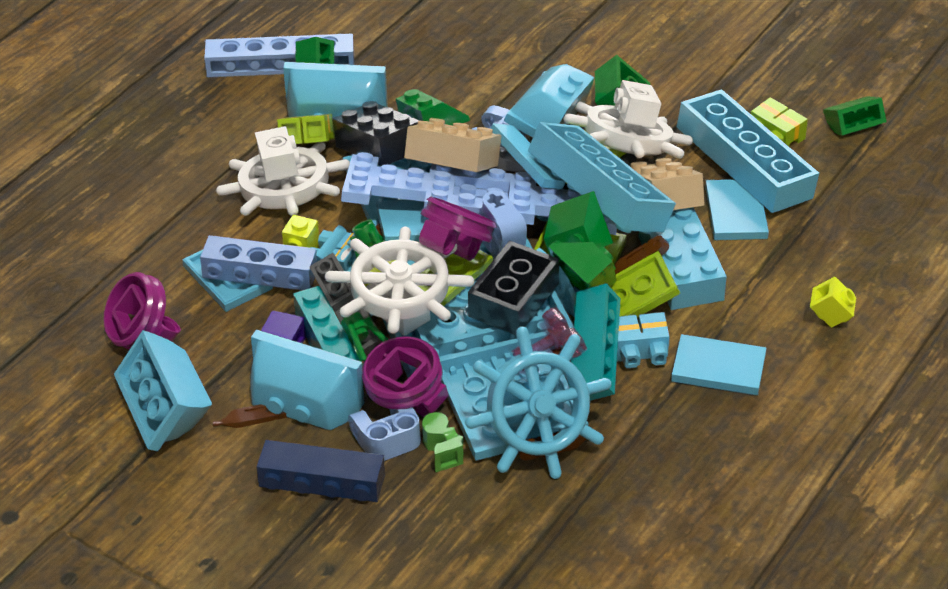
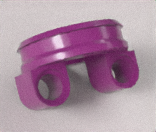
[419,196,497,261]
[104,272,181,350]
[362,337,449,417]

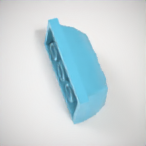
[283,62,388,118]
[504,64,595,137]
[114,330,212,451]
[250,330,364,430]

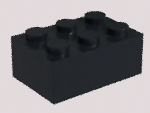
[332,101,419,166]
[468,240,559,336]

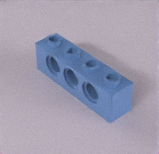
[200,235,317,290]

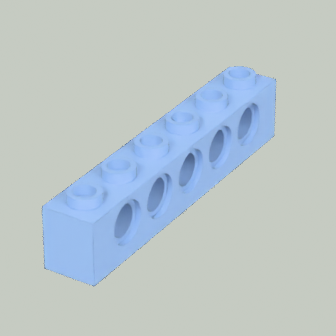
[204,34,354,77]

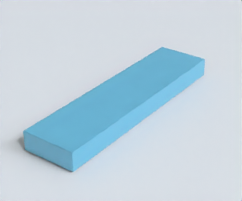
[491,123,565,189]

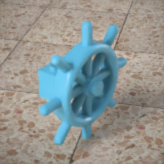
[465,327,612,479]

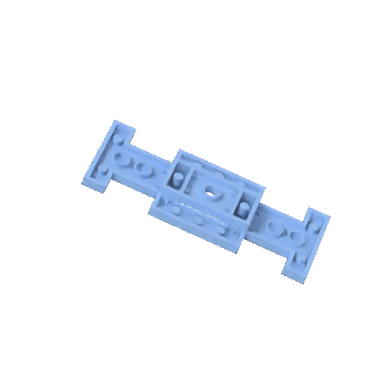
[341,152,617,235]

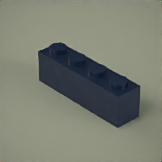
[257,440,385,502]

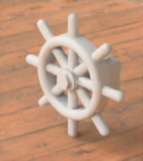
[563,80,693,159]
[216,126,350,216]
[325,227,474,336]

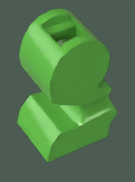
[422,412,464,472]

